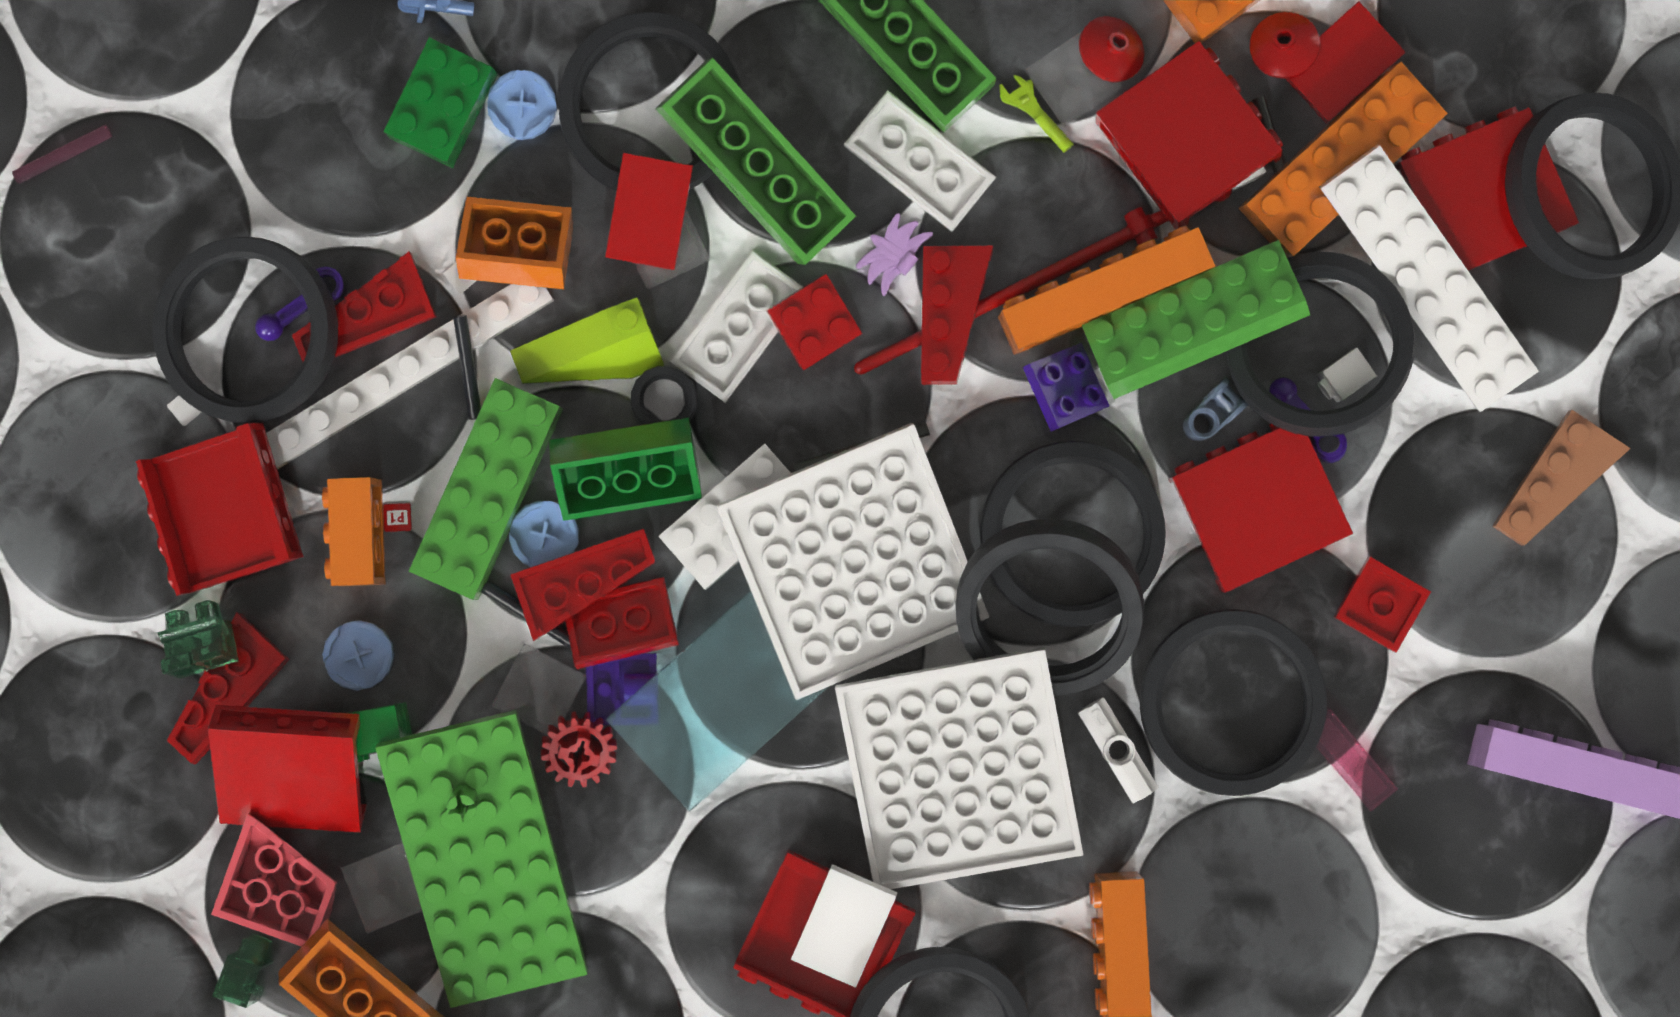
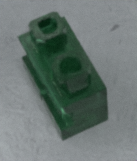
[157,600,239,679]
[213,934,274,1008]

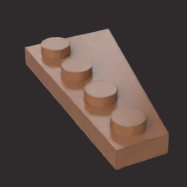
[1492,410,1631,546]

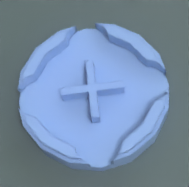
[487,70,557,140]
[509,501,579,567]
[322,620,394,691]

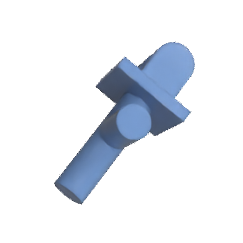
[397,0,474,23]

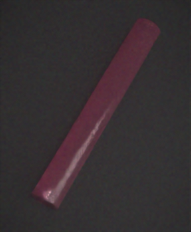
[12,124,113,184]

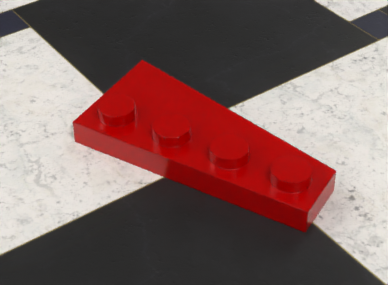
[921,245,994,385]
[292,251,437,362]
[510,529,655,642]
[167,612,290,764]

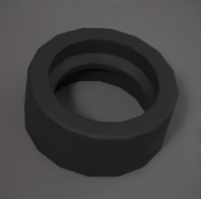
[631,366,698,425]

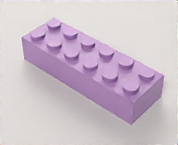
[1467,719,1680,819]

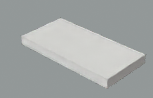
[844,90,996,232]
[669,249,803,403]

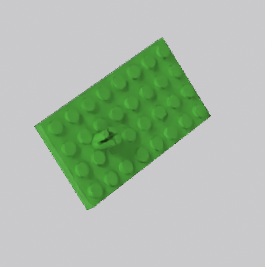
[375,710,588,1008]

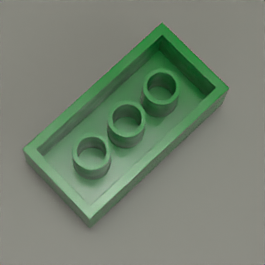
[549,418,702,521]

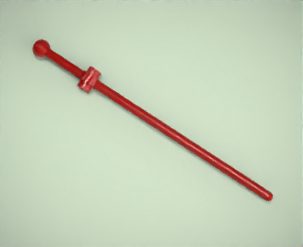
[854,189,1232,375]

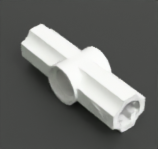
[1077,697,1159,803]

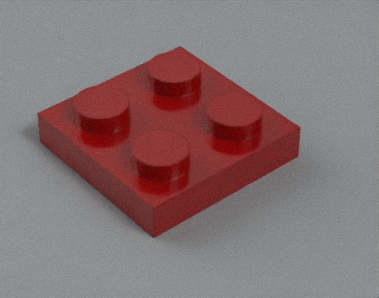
[765,274,863,370]
[1333,557,1431,653]

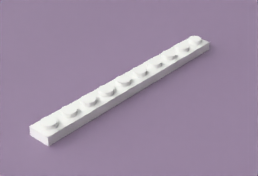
[266,284,554,469]

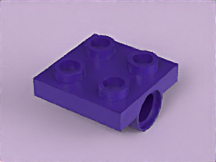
[1022,343,1110,432]
[586,653,659,725]

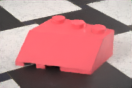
[211,813,337,947]

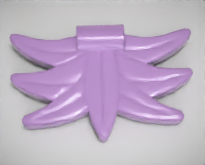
[856,213,933,296]

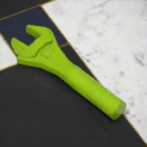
[999,75,1074,153]

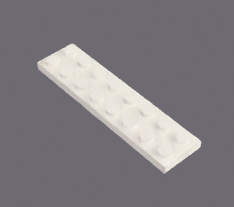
[1319,144,1539,412]

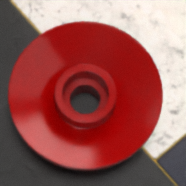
[1250,12,1320,79]
[1079,16,1144,82]

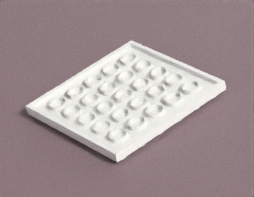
[716,423,989,700]
[835,647,1083,889]

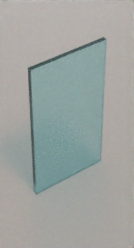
[606,590,828,812]

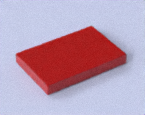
[1285,1,1406,124]
[605,153,693,270]
[566,577,679,669]

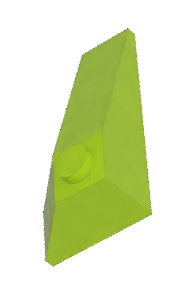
[510,297,665,384]

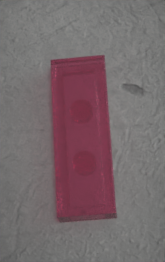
[1316,708,1398,812]

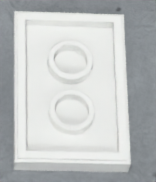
[791,864,897,988]

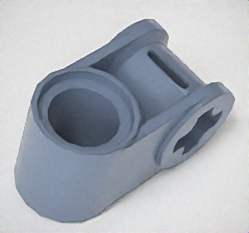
[1183,377,1248,442]

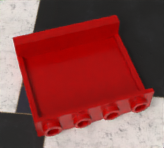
[1096,41,1283,230]
[1395,106,1579,271]
[136,423,303,596]
[1168,424,1353,593]
[208,705,367,833]
[733,849,916,1017]

